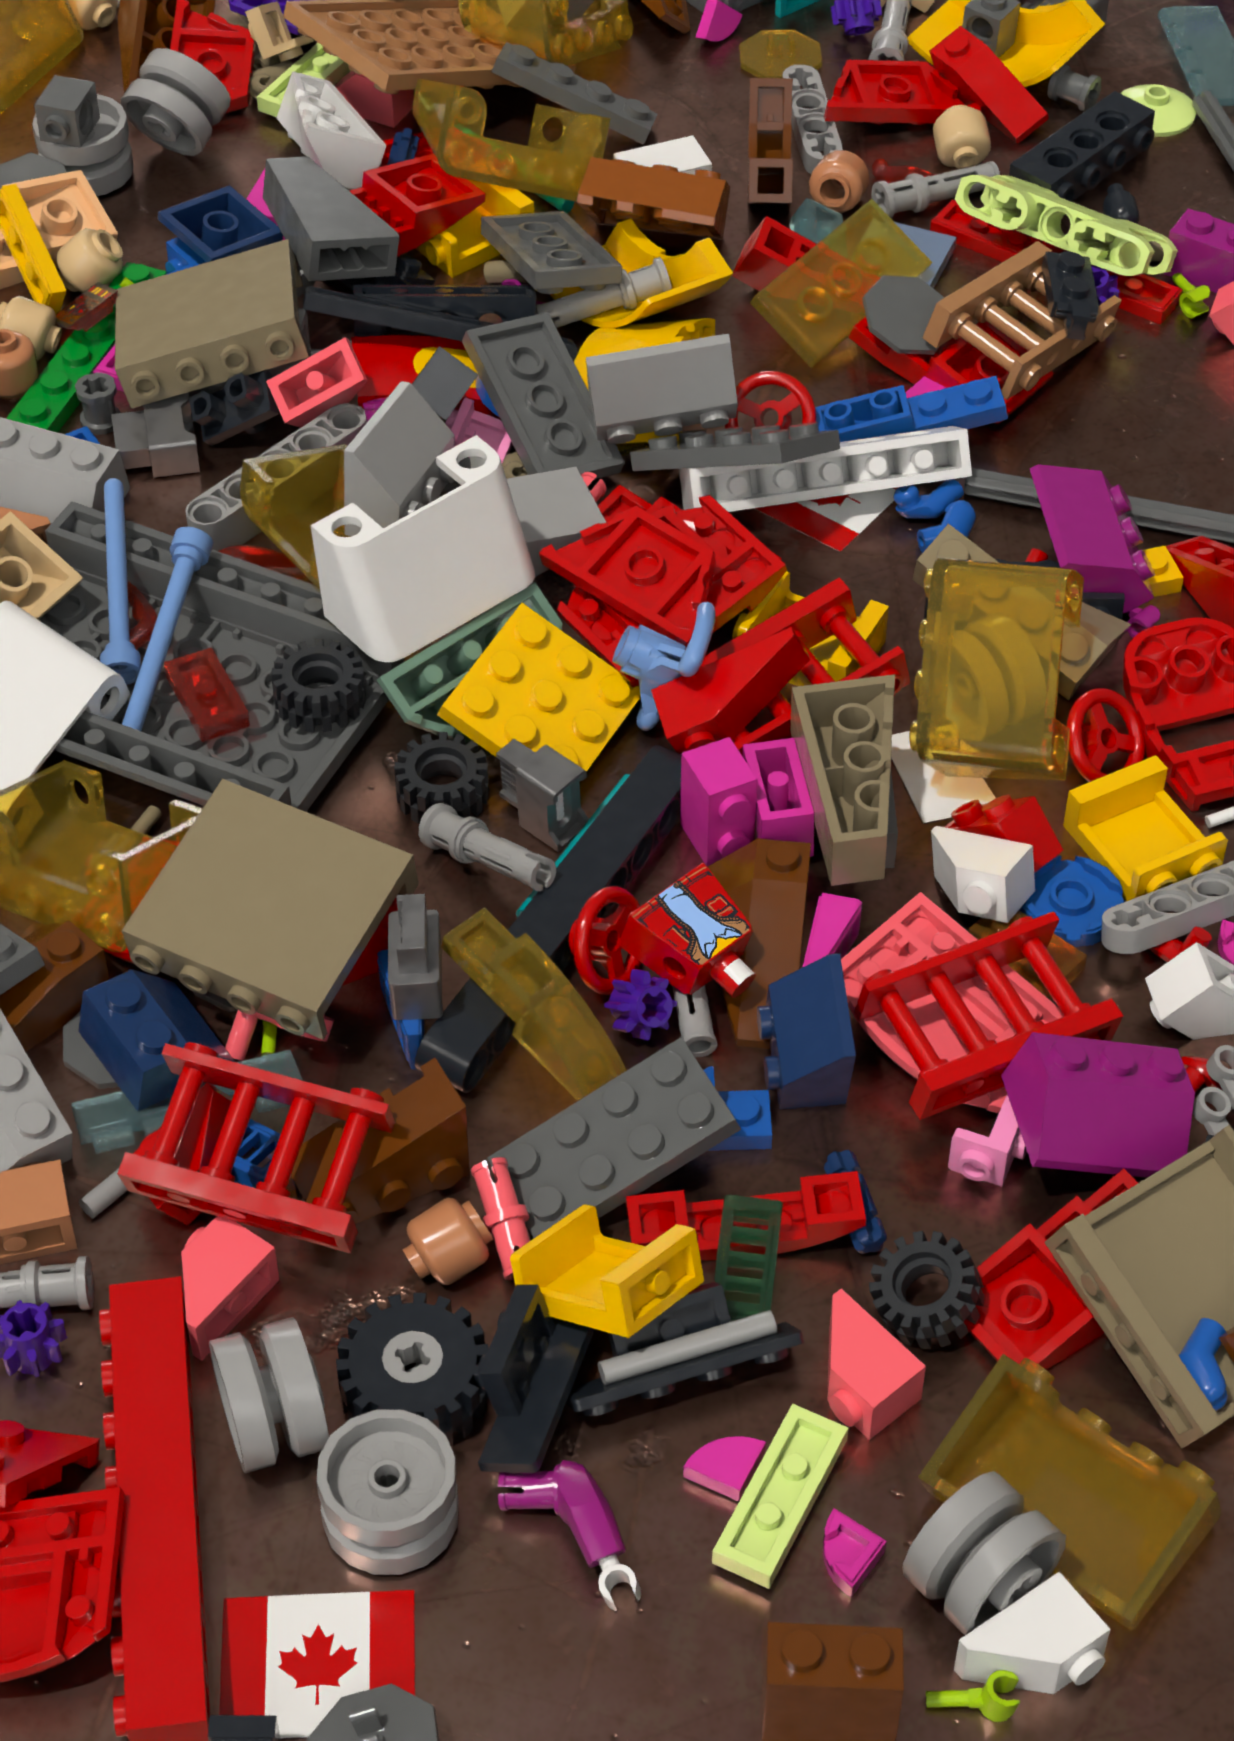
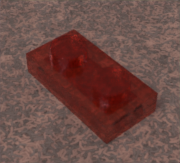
[164,647,250,742]

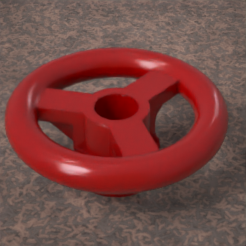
[724,371,816,430]
[1066,688,1145,782]
[569,886,642,995]

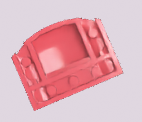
[841,892,1064,1113]

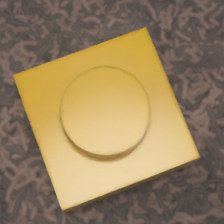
[1143,546,1184,597]

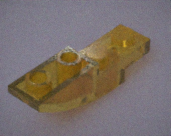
[441,907,627,1101]

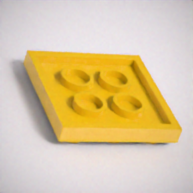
[437,603,641,782]

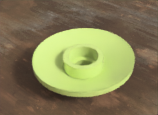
[1121,84,1196,137]

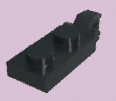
[1042,251,1099,340]

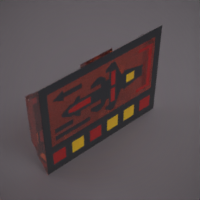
[56,282,118,332]

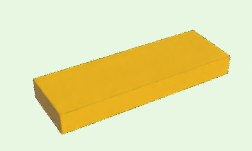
[0,184,67,317]

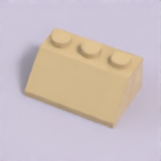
[0,511,83,620]

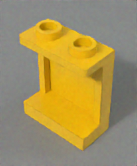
[415,162,534,278]
[733,571,889,686]
[1063,755,1228,901]
[510,1204,704,1338]

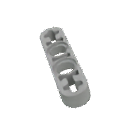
[783,65,842,174]
[1101,861,1234,954]

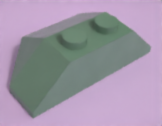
[377,582,563,745]

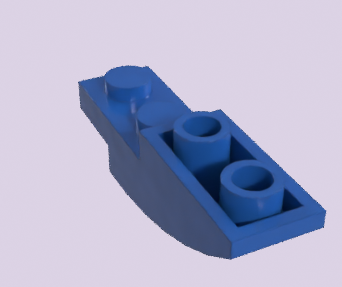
[815,376,1008,442]

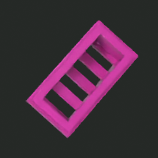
[802,893,862,968]

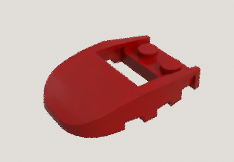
[1123,617,1234,812]

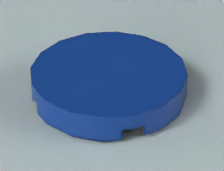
[1018,855,1124,947]

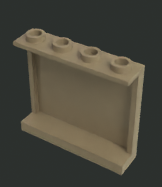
[115,239,309,409]
[122,779,419,1040]
[1044,1125,1234,1449]

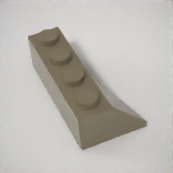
[912,523,1131,701]
[790,674,895,886]

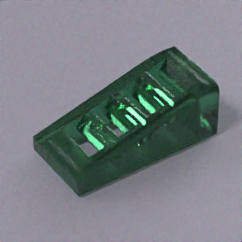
[714,1195,783,1321]

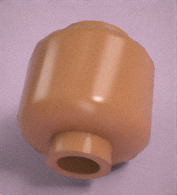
[809,150,869,213]
[0,329,39,399]
[402,1198,494,1285]

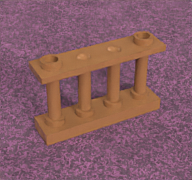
[922,241,1122,400]

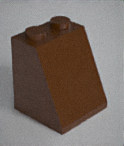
[761,1622,904,1741]

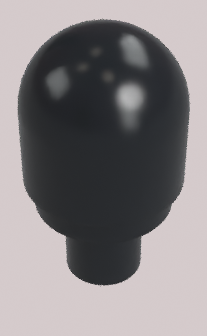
[1102,183,1139,224]

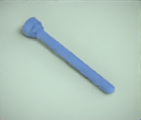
[100,478,141,685]
[122,527,213,731]

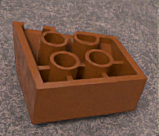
[577,157,730,239]

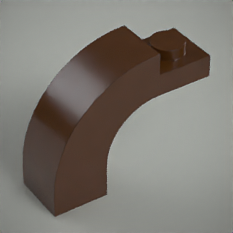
[747,78,793,205]

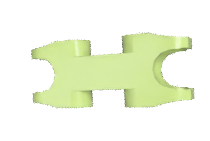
[955,175,1178,276]

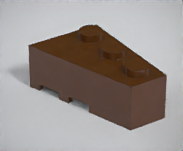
[287,1058,470,1225]

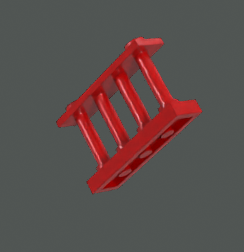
[700,577,911,757]
[853,911,1124,1120]
[117,1042,395,1254]

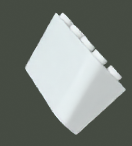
[311,435,535,662]
[0,601,131,851]

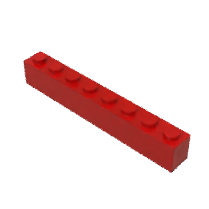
[99,1276,211,1741]

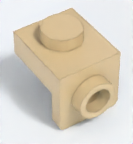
[245,1,314,63]

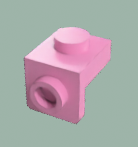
[445,398,513,463]
[948,1095,1027,1187]

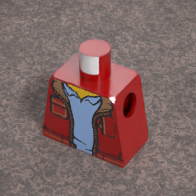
[618,863,756,998]

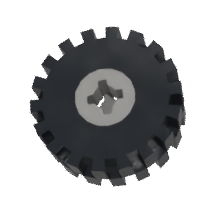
[336,1292,489,1446]

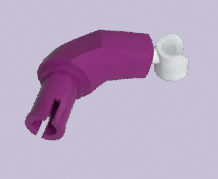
[498,1460,641,1611]

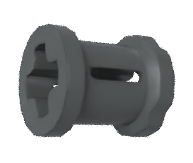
[1047,64,1102,112]
[75,372,121,435]

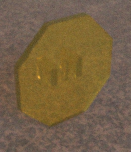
[739,30,822,78]

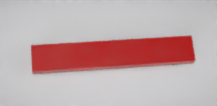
[930,200,1183,325]

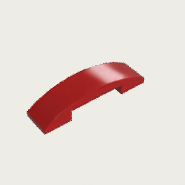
[626,1171,866,1260]

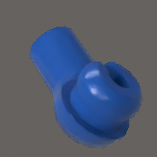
[893,479,964,519]
[917,500,976,553]
[1179,1318,1228,1411]

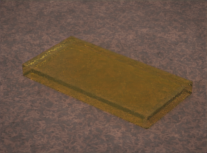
[750,199,933,368]

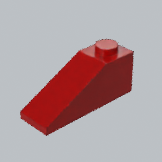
[929,25,1049,144]
[732,216,879,317]
[1166,535,1234,628]
[651,627,810,755]

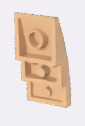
[0,170,118,289]

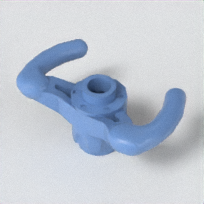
[612,602,716,731]

